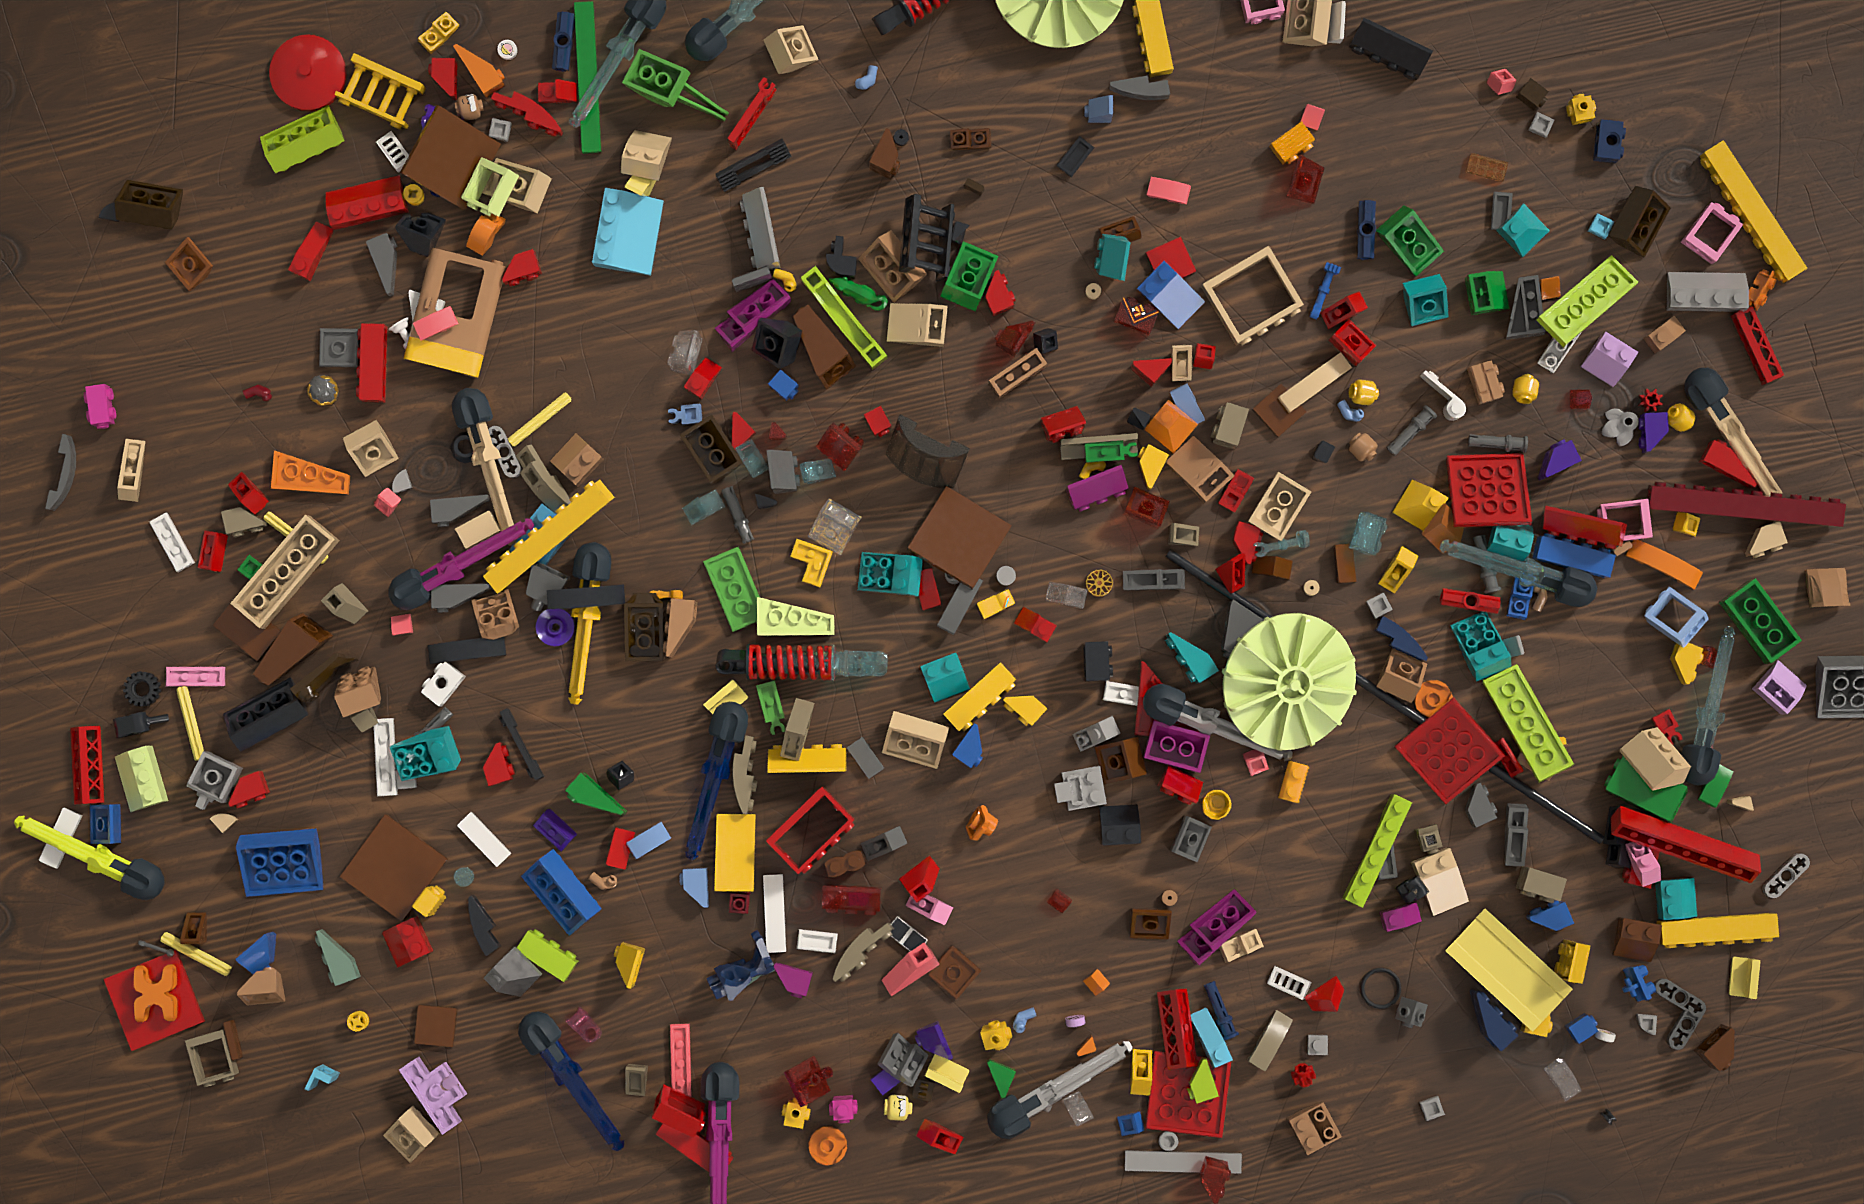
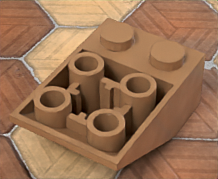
[1166,436,1234,504]
[663,598,698,658]
[334,667,381,717]

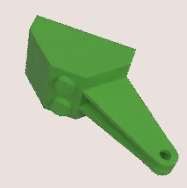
[622,49,729,122]

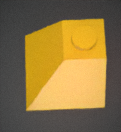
[1392,480,1448,531]
[614,942,645,989]

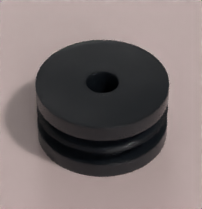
[894,129,909,146]
[1600,1109,1617,1125]

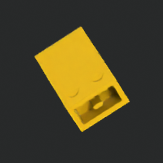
[1554,940,1590,984]

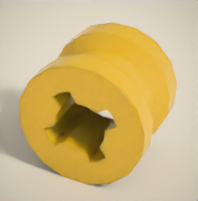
[403,184,425,206]
[347,1011,369,1032]

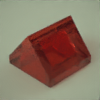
[1570,389,1592,409]
[769,422,787,440]
[1699,646,1719,669]
[1047,888,1072,913]

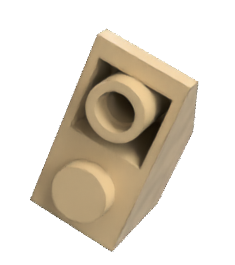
[1745,521,1788,558]

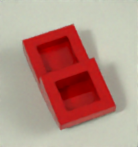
[1218,469,1254,513]

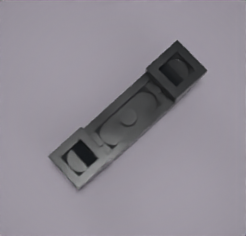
[546,584,625,609]
[428,636,507,664]

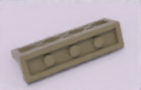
[1060,433,1138,461]

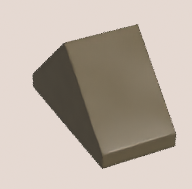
[1168,523,1199,546]
[625,1064,648,1096]

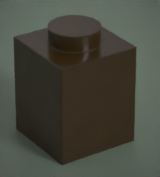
[1516,78,1549,111]

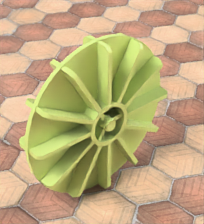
[995,0,1124,48]
[1222,613,1357,751]

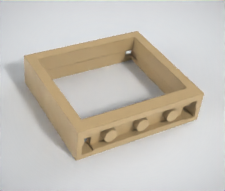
[1201,246,1304,346]

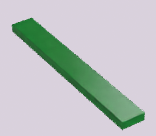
[574,1,602,154]

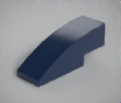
[1374,616,1428,662]

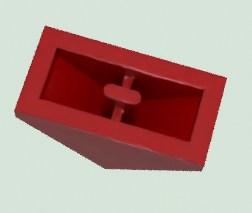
[732,412,756,452]
[1215,552,1245,593]
[1304,976,1344,1012]

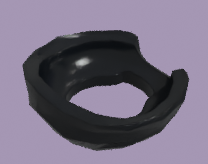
[450,431,474,463]

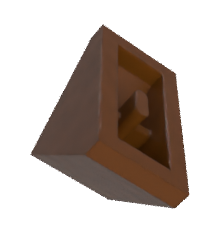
[1252,555,1293,580]
[180,912,207,944]

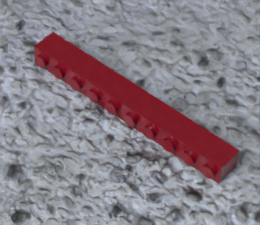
[1647,481,1846,527]

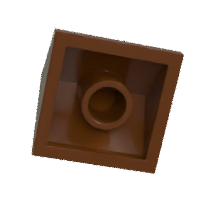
[1130,908,1172,939]

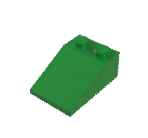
[1376,205,1444,276]
[940,241,998,311]
[565,773,628,815]

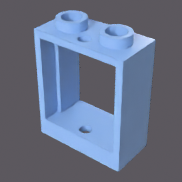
[1644,587,1709,648]

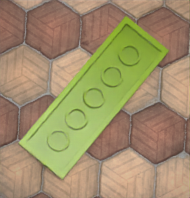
[1537,255,1638,348]
[1482,664,1574,783]

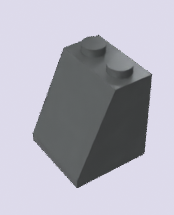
[1221,600,1264,659]

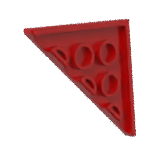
[1134,661,1200,736]

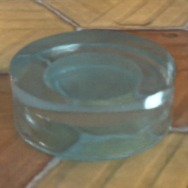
[454,867,474,887]

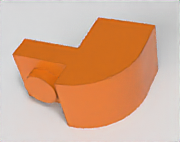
[466,214,506,256]

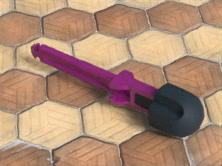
[388,519,534,610]
[701,1062,739,1204]

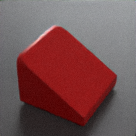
[1193,343,1216,369]

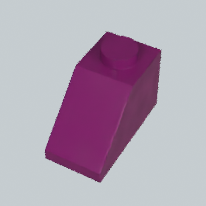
[1379,902,1422,932]
[774,962,813,998]

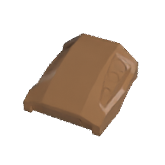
[1805,568,1850,608]
[471,589,519,640]

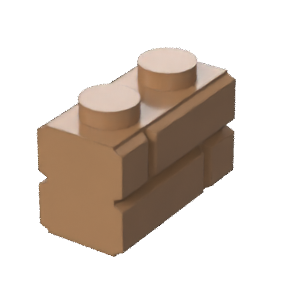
[1467,360,1505,405]

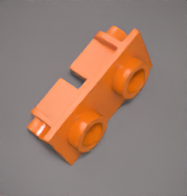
[1749,269,1777,311]

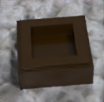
[964,178,984,196]

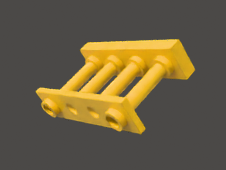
[335,53,426,130]

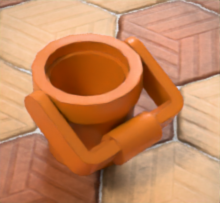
[966,805,998,841]

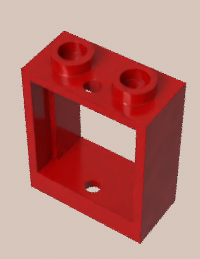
[652,1084,706,1138]

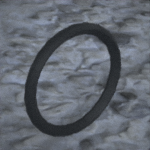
[1360,968,1401,1009]

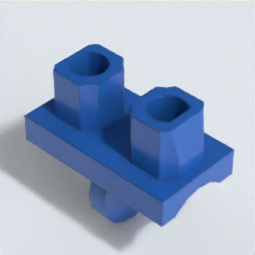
[1622,965,1656,1002]

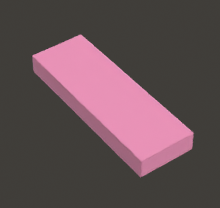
[166,667,225,686]

